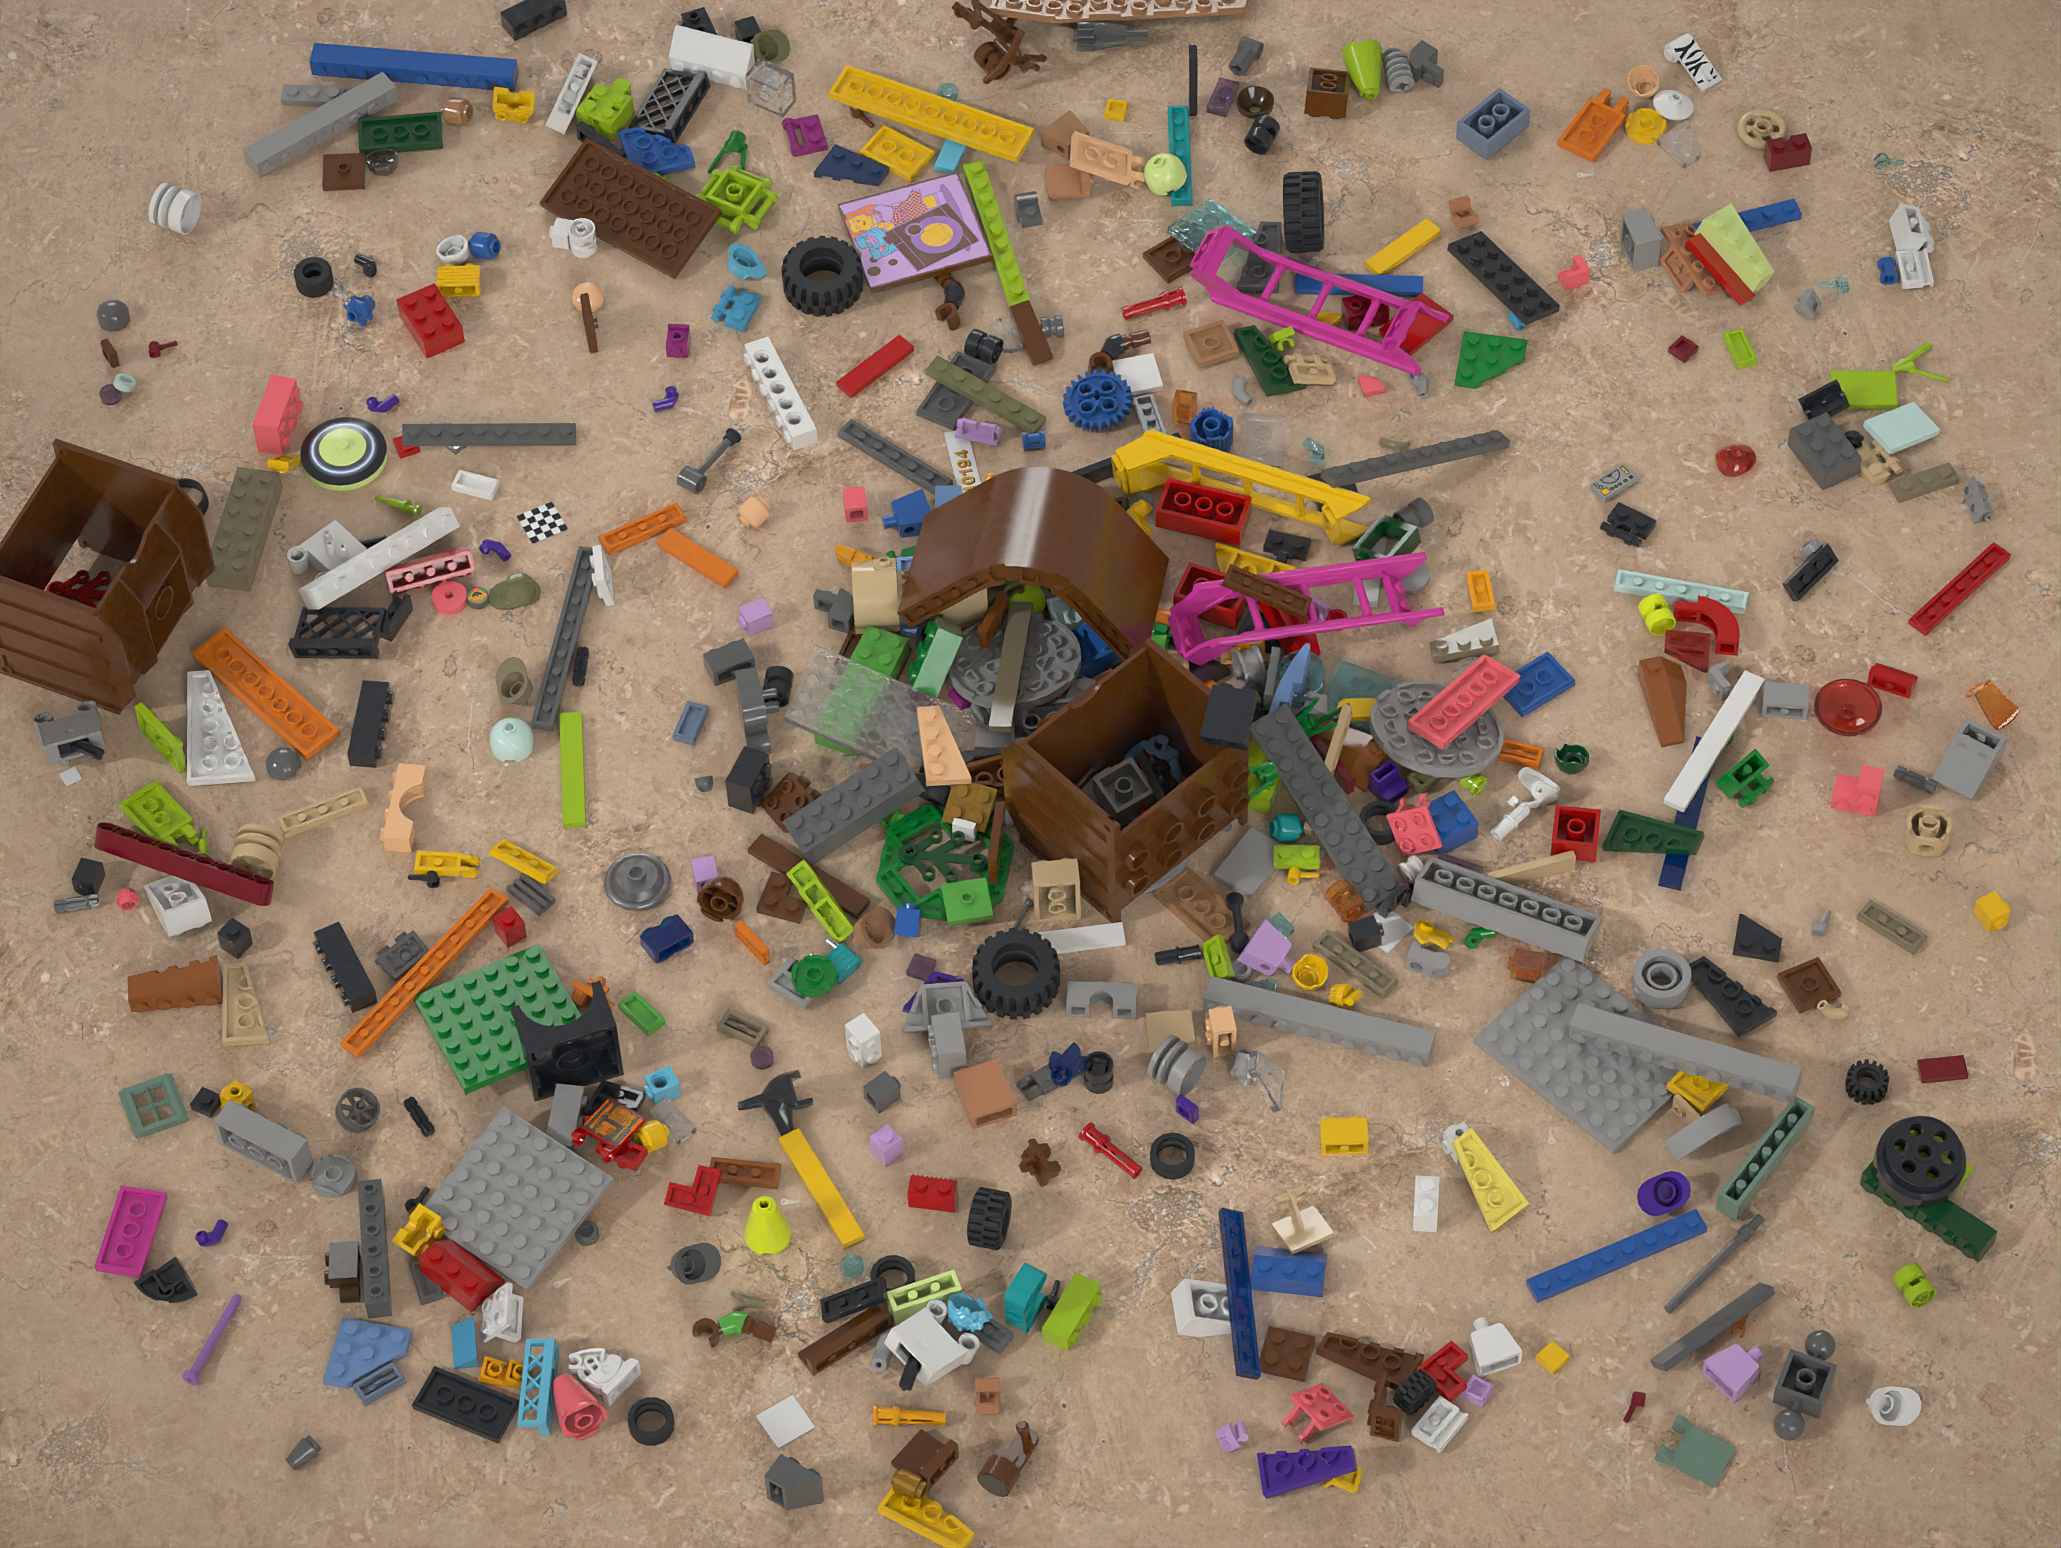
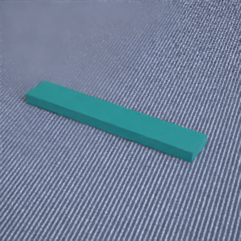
[1167,105,1192,207]

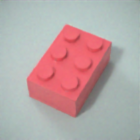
[252,374,303,454]

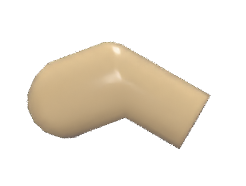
[1817,1000,1850,1020]

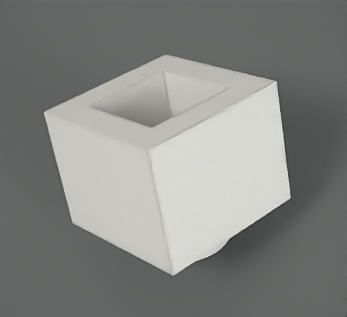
[549,218,573,250]

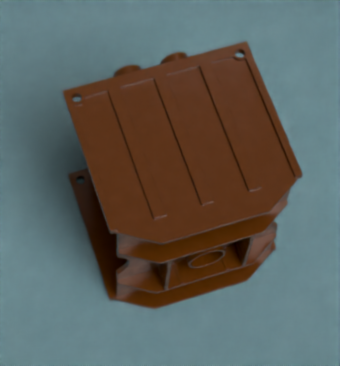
[0,438,215,715]
[1002,638,1251,923]

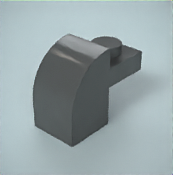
[1409,40,1444,88]
[1014,191,1043,228]
[813,588,855,634]

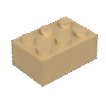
[1031,858,1081,923]

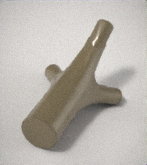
[1379,437,1410,453]
[730,1291,766,1311]

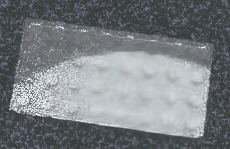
[783,645,978,787]

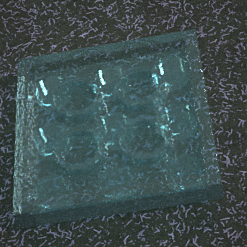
[1167,198,1256,260]
[1321,659,1402,735]

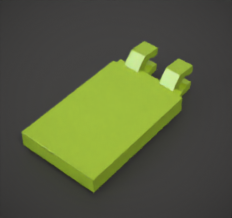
[118,780,199,847]

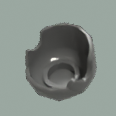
[97,299,130,332]
[266,747,302,780]

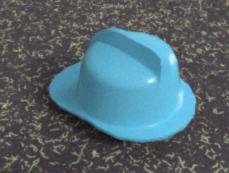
[727,243,767,280]

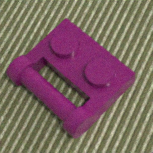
[782,114,828,157]

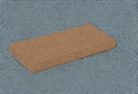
[1154,866,1250,945]

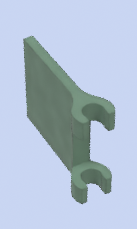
[1654,1414,1736,1488]

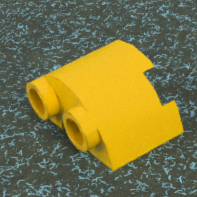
[492,87,535,123]
[392,1203,445,1257]

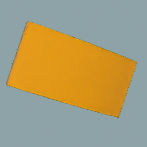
[478,1356,532,1389]

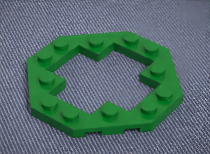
[876,804,1015,921]

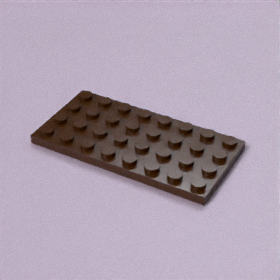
[539,138,722,279]

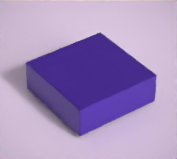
[1176,1094,1199,1124]

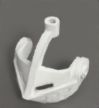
[1507,767,1561,809]

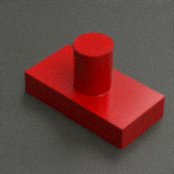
[595,1140,648,1172]

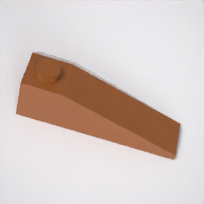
[1637,656,1687,747]
[1317,720,1392,792]

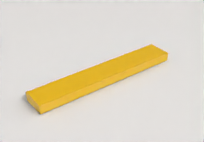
[778,1128,865,1249]

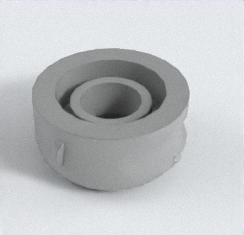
[1632,949,1691,1009]

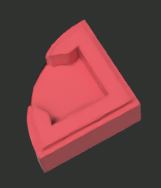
[1358,376,1385,397]

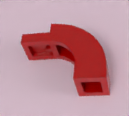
[1673,596,1740,656]

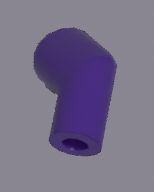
[366,394,399,412]
[479,539,511,562]
[195,1219,228,1247]

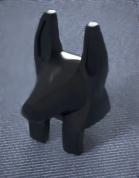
[737,1070,813,1136]

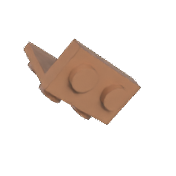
[1045,164,1094,200]

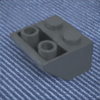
[764,1454,824,1510]

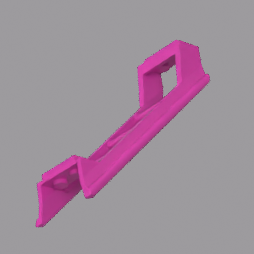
[1189,225,1449,376]
[1167,552,1445,666]

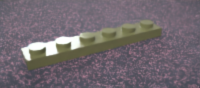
[925,355,1046,433]

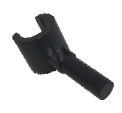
[408,870,440,888]
[405,1187,430,1212]
[1046,1280,1061,1311]

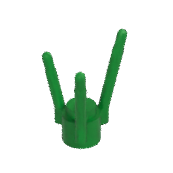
[707,130,748,173]
[1297,696,1350,738]
[1248,761,1278,800]

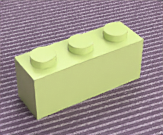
[887,1270,962,1326]

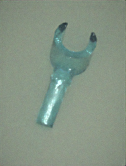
[1873,153,1904,169]
[1818,276,1849,293]

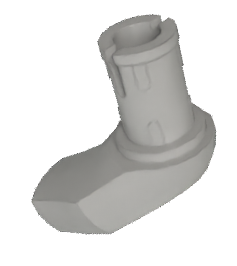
[871,1331,893,1373]

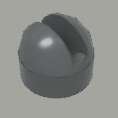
[695,775,714,792]

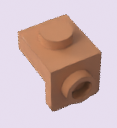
[1449,196,1479,229]
[975,1377,1000,1415]

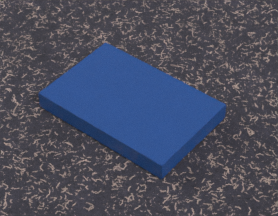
[1503,651,1575,718]

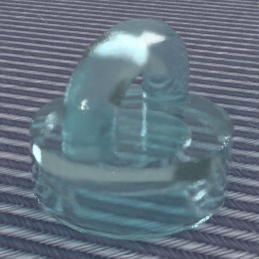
[840,1254,864,1279]

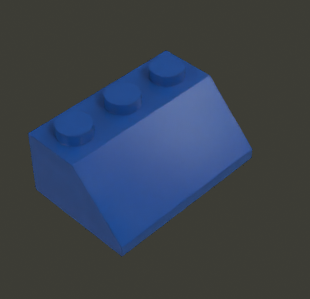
[1251,1246,1328,1297]

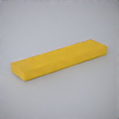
[1365,218,1441,275]

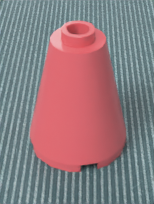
[552,1374,607,1440]

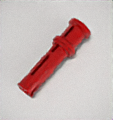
[1121,286,1187,321]
[1078,1122,1143,1179]

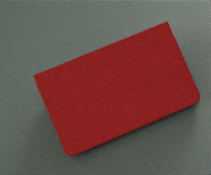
[1867,663,1918,699]

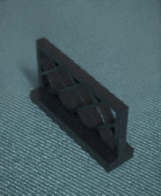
[629,68,711,144]
[288,607,387,659]

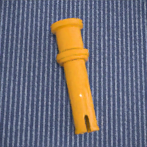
[872,1404,946,1427]

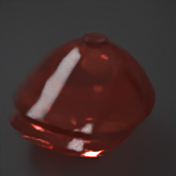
[1715,444,1756,477]

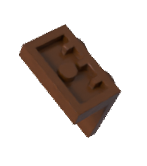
[1367,1371,1402,1442]
[891,1429,959,1492]

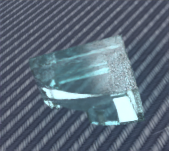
[1249,978,1278,991]

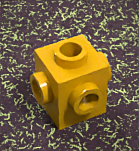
[219,1080,256,1110]

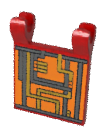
[571,1097,647,1164]

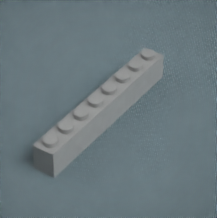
[243,72,398,178]

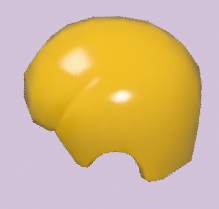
[1292,954,1329,991]

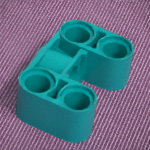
[1004,1263,1047,1333]

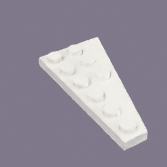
[187,670,256,786]

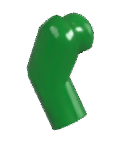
[1465,927,1495,949]

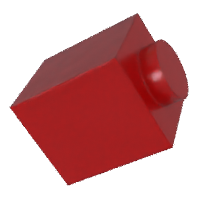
[493,906,527,948]

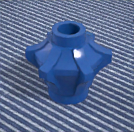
[343,295,375,327]

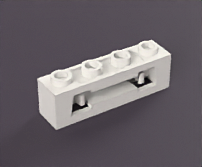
[545,53,598,134]

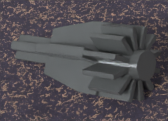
[1073,21,1148,51]

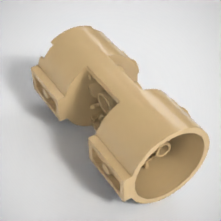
[851,557,988,634]

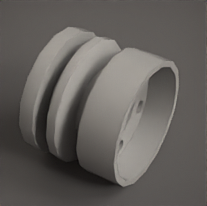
[1147,1035,1208,1096]

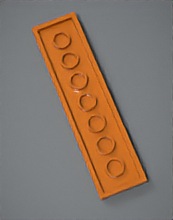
[192,627,341,761]

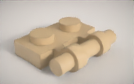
[1284,353,1336,385]
[1856,439,1903,488]

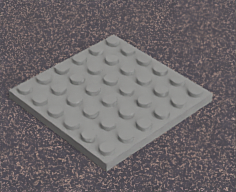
[425,1106,614,1292]

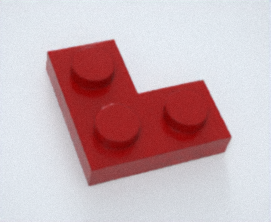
[664,1164,723,1217]
[1416,1340,1468,1402]

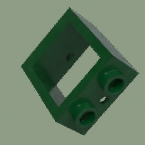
[1352,514,1421,561]

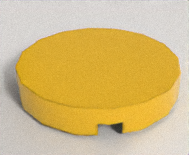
[1625,108,1667,144]

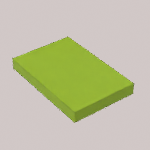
[1829,370,1898,409]

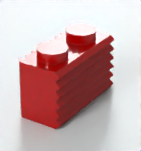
[907,1174,958,1213]

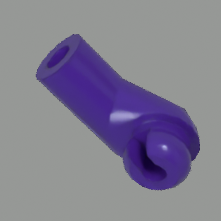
[652,386,679,412]

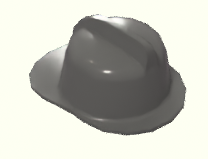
[667,1243,721,1285]

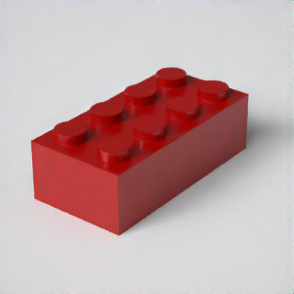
[1155,477,1252,546]

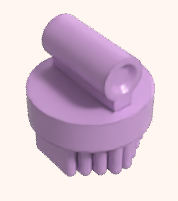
[1215,1421,1248,1453]

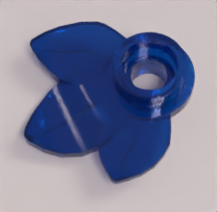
[1048,1042,1088,1087]

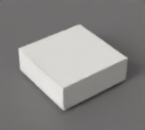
[952,818,977,842]

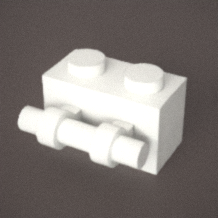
[1889,203,1934,253]

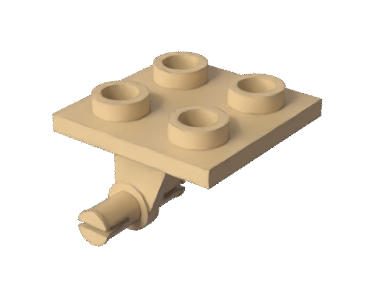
[1271,1184,1335,1255]

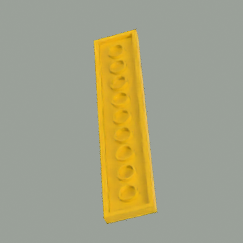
[828,64,1034,163]

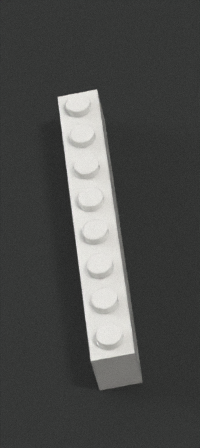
[298,507,460,609]

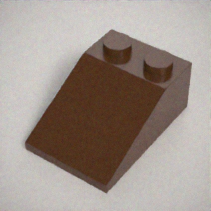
[1304,67,1350,120]

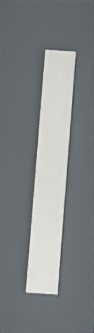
[1663,670,1765,813]

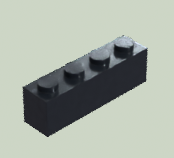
[347,680,394,768]
[312,921,378,1013]

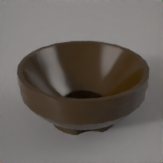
[1236,86,1274,119]

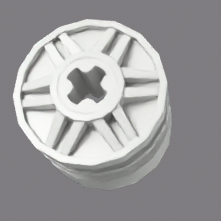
[148,182,202,235]

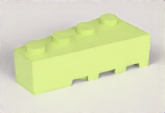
[1694,204,1774,293]

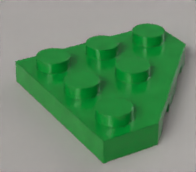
[1454,331,1528,389]

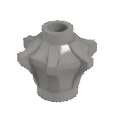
[1227,1049,1263,1085]

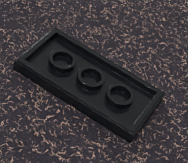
[412,1366,520,1443]

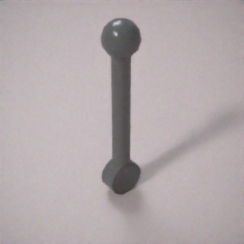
[1012,898,1033,931]

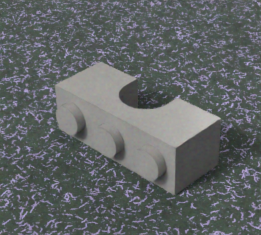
[1066,980,1137,1020]

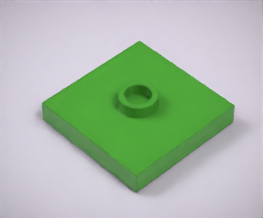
[941,877,994,926]

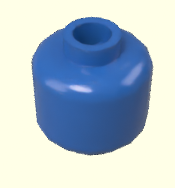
[468,232,501,260]

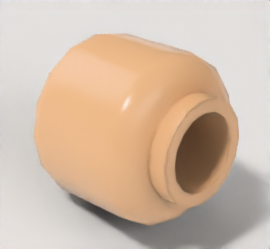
[738,495,770,528]

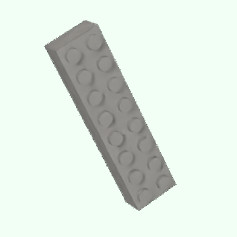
[1411,856,1602,962]

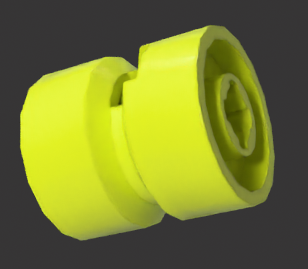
[1638,594,1676,636]

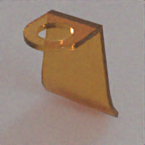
[1965,680,2020,730]

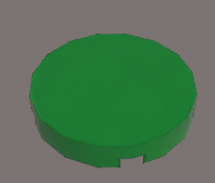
[791,954,837,998]

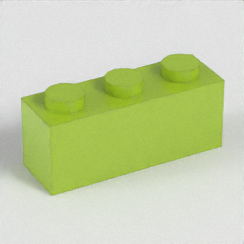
[1042,1272,1103,1351]

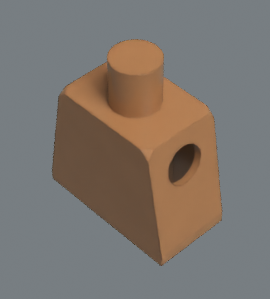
[1041,110,1089,159]

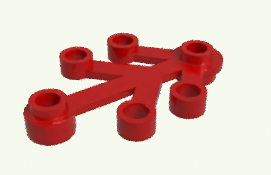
[46,570,111,608]

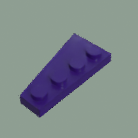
[1257,1445,1358,1499]

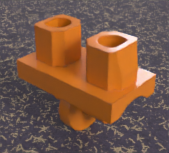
[571,976,615,1010]

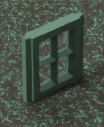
[118,1073,189,1138]

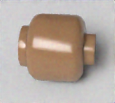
[441,97,474,125]

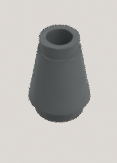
[285,1435,322,1470]

